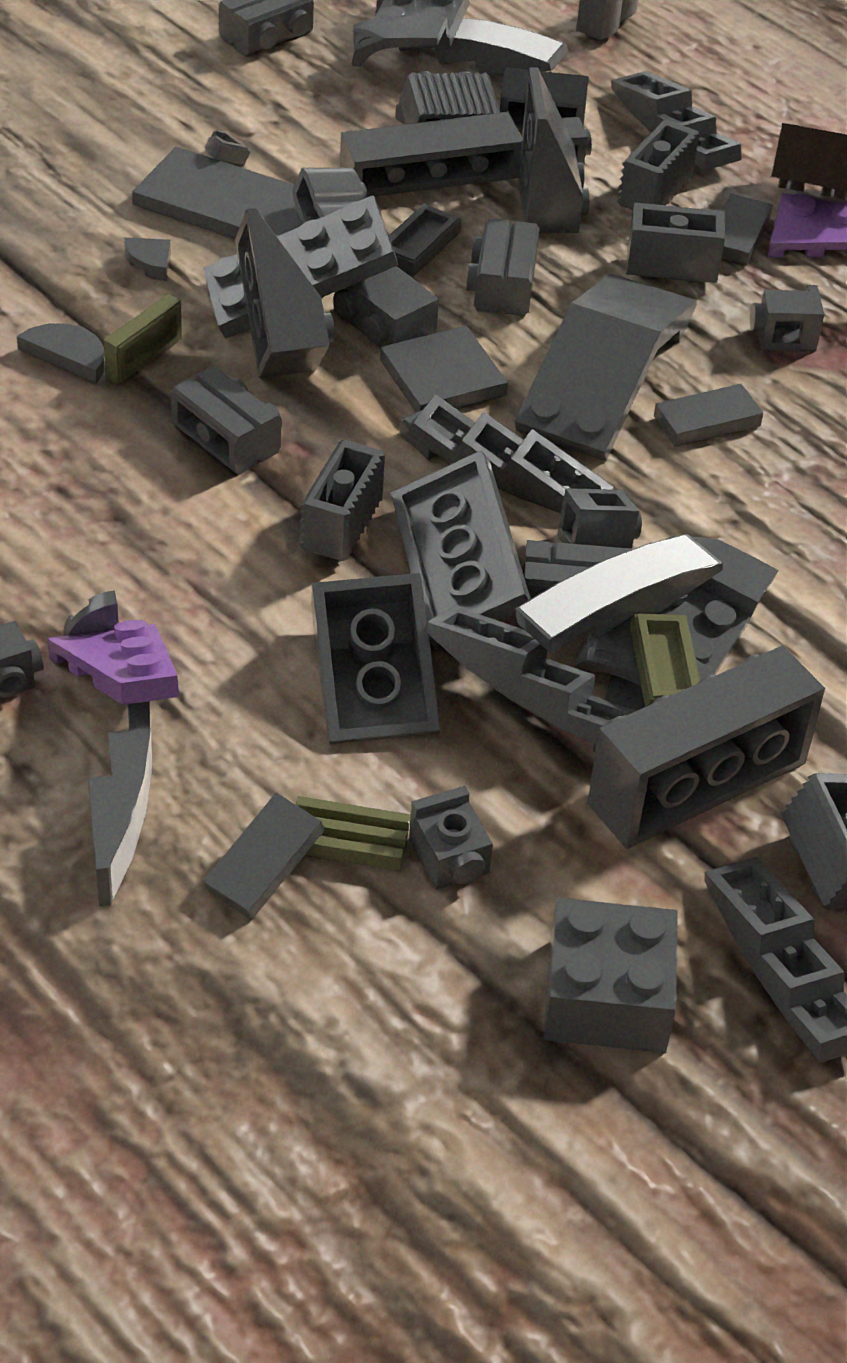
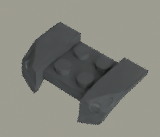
[352,0,470,67]
[575,535,779,686]

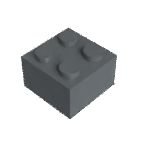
[543,897,678,1053]

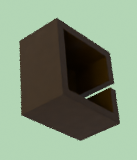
[771,123,847,200]

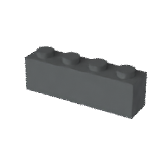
[340,112,522,198]

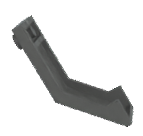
[515,273,697,461]

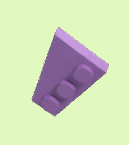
[767,192,847,257]
[47,620,180,705]

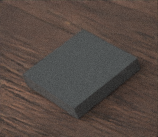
[380,325,508,413]

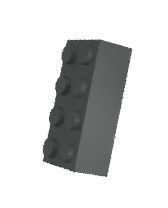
[587,645,825,849]

